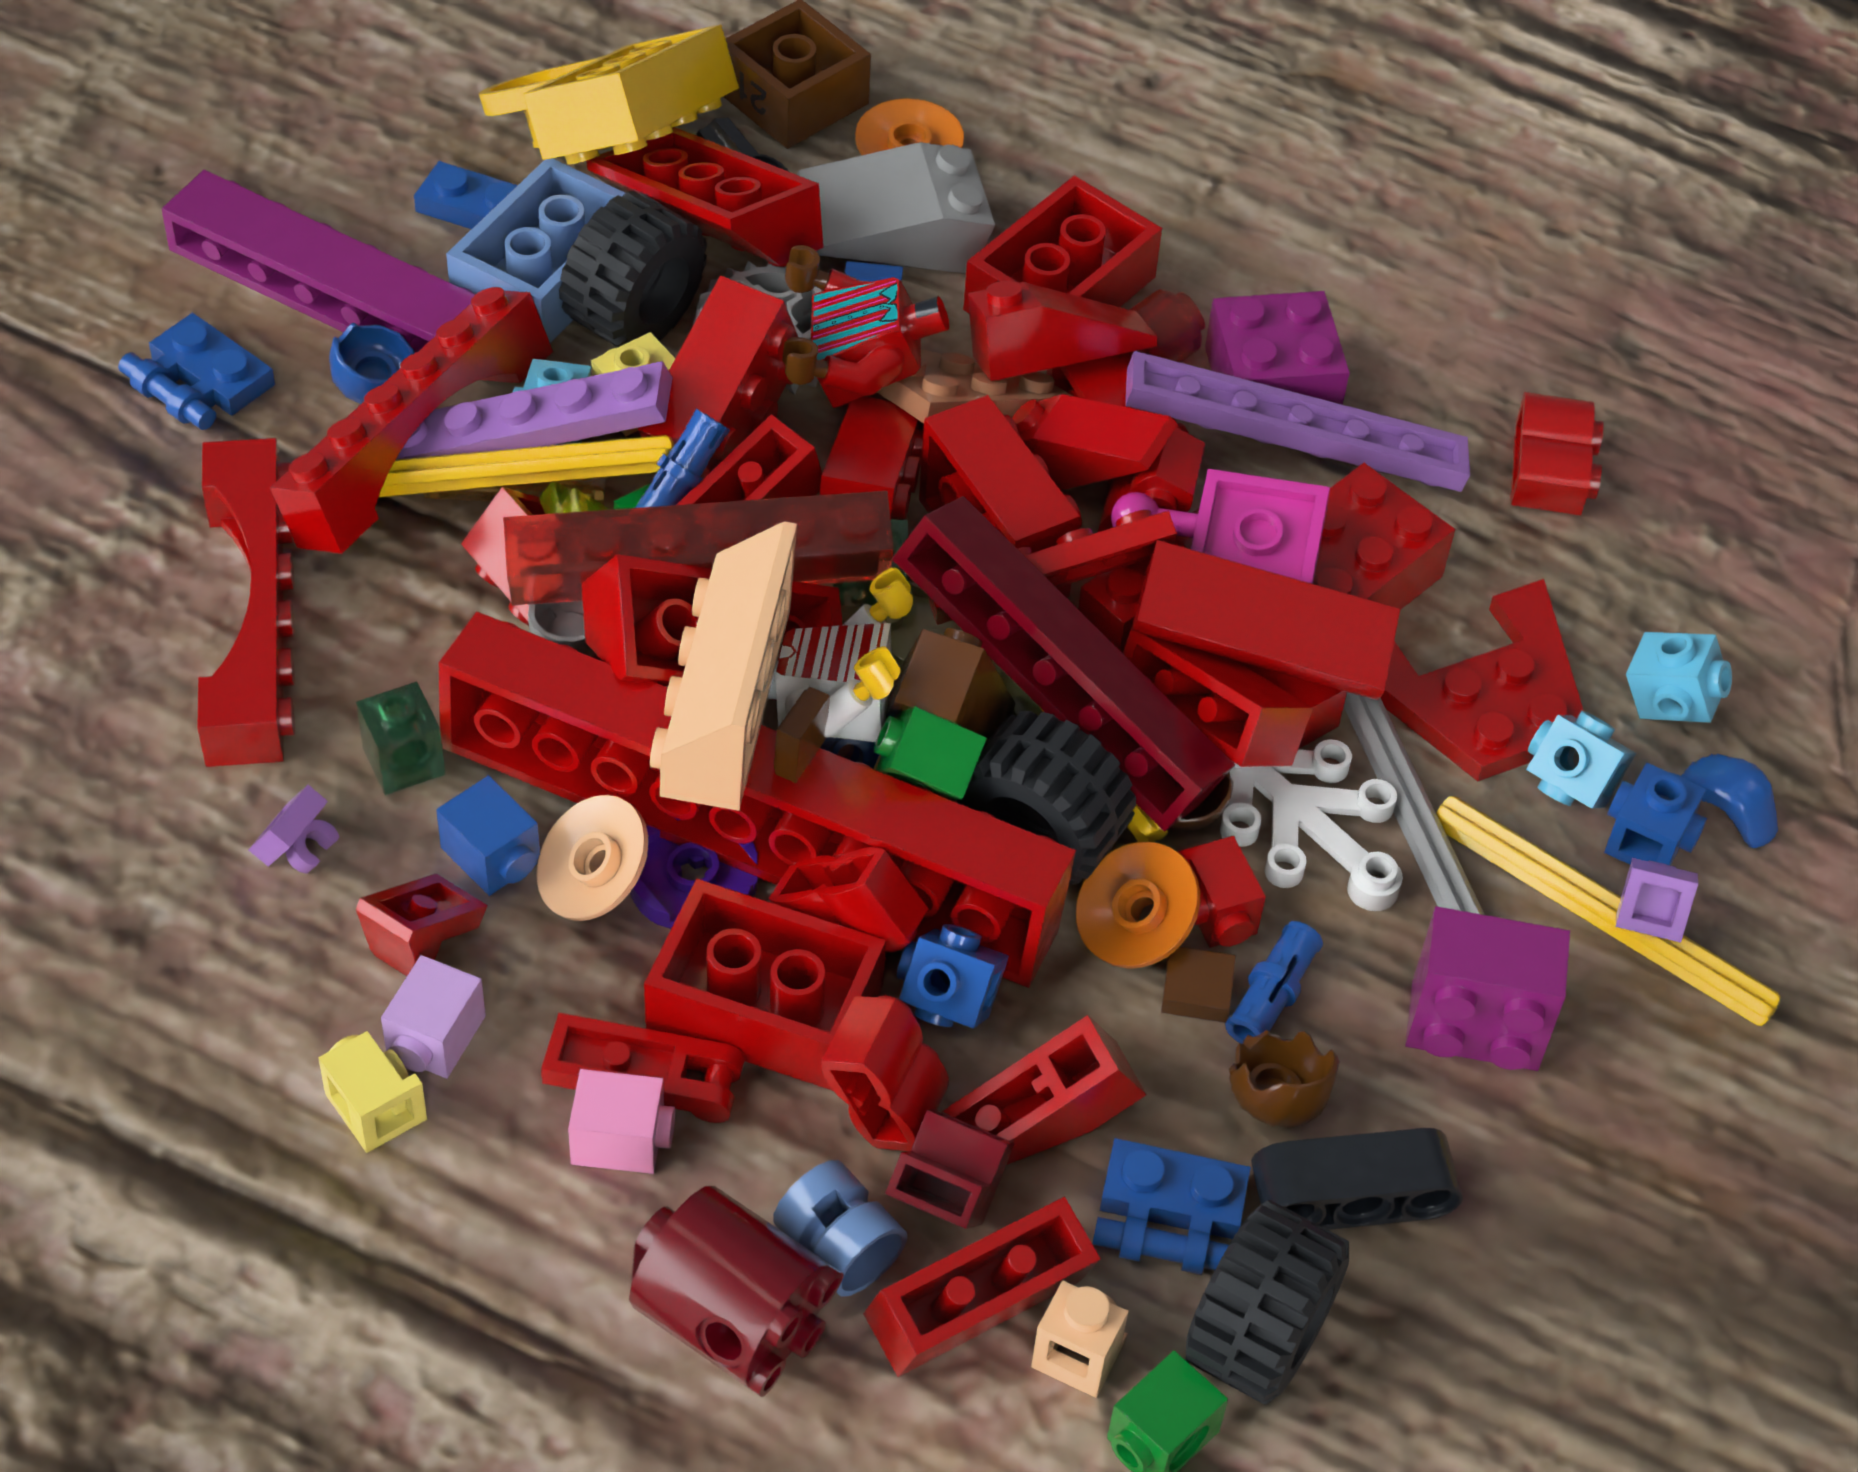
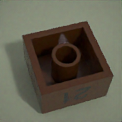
[723,0,871,149]

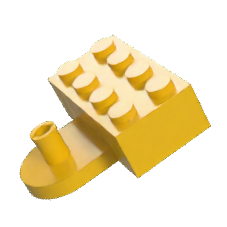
[478,24,739,165]

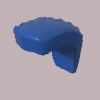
[1681,754,1778,848]

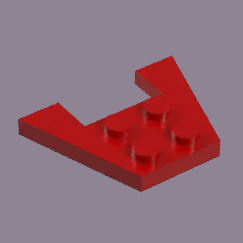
[1381,579,1584,782]

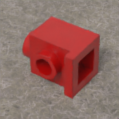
[1177,836,1266,948]

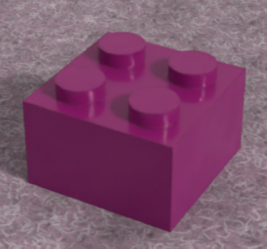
[1205,291,1350,405]
[1405,906,1571,1071]

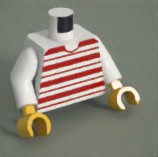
[768,567,913,742]

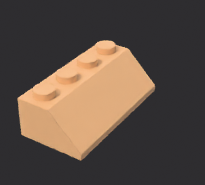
[650,521,797,811]

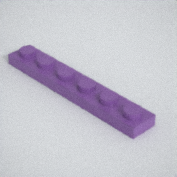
[1125,351,1470,492]
[396,361,672,459]

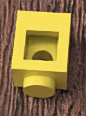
[318,1031,427,1153]

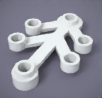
[1220,739,1403,911]

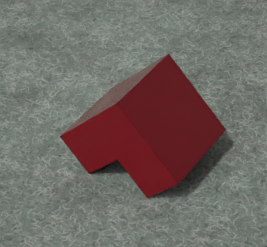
[885,1109,1015,1229]

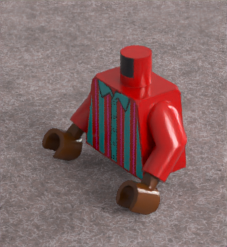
[782,245,950,408]

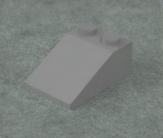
[797,142,995,274]

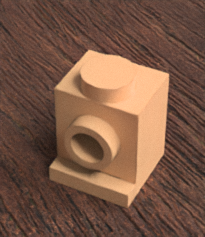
[1031,1280,1129,1398]

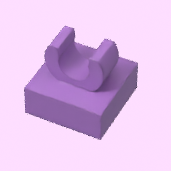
[248,785,340,874]
[1616,858,1698,943]

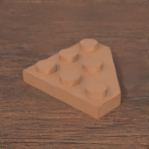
[877,349,1072,423]

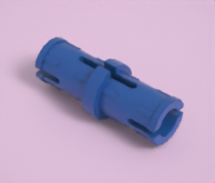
[631,408,730,528]
[1225,921,1323,1043]

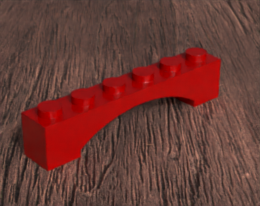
[270,287,553,554]
[197,438,295,767]

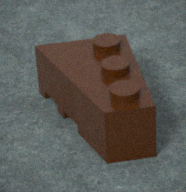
[885,628,1016,743]

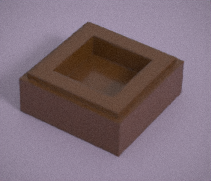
[774,686,830,783]
[1161,947,1236,1023]

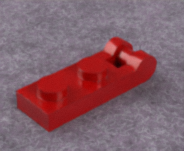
[541,1012,745,1123]

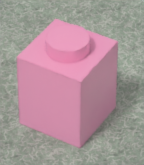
[568,1069,675,1174]

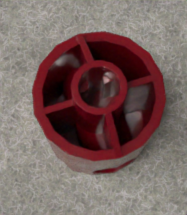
[629,1185,844,1397]

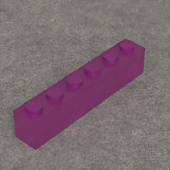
[161,170,475,353]

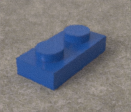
[414,161,518,229]

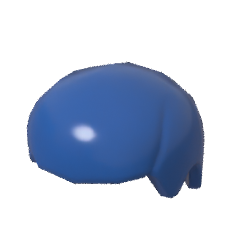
[329,323,415,404]

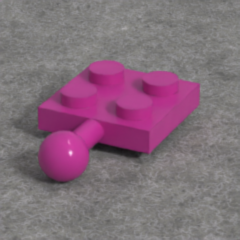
[1111,469,1330,584]

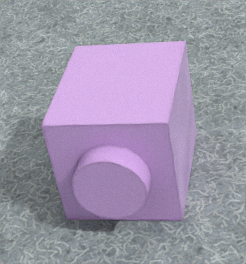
[381,955,486,1079]

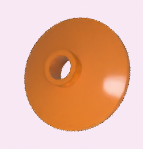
[855,98,964,155]
[1076,841,1200,969]

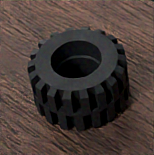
[559,191,707,348]
[957,711,1136,885]
[1186,1199,1349,1405]

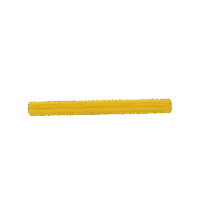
[379,435,674,497]
[1436,796,1781,1026]

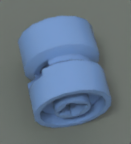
[773,1160,907,1297]

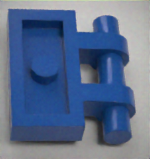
[118,312,275,430]
[1092,1138,1251,1275]

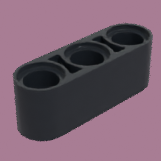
[1251,1128,1463,1230]

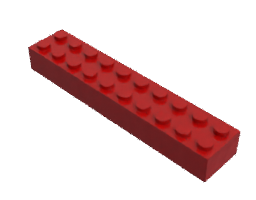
[438,611,1076,988]

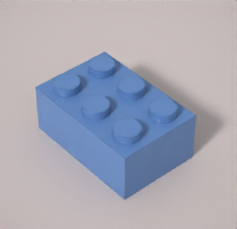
[446,158,625,343]

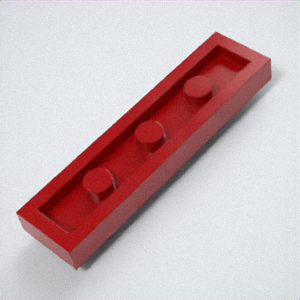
[929,510,1177,625]

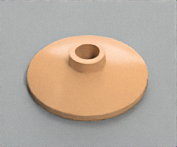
[536,795,648,921]

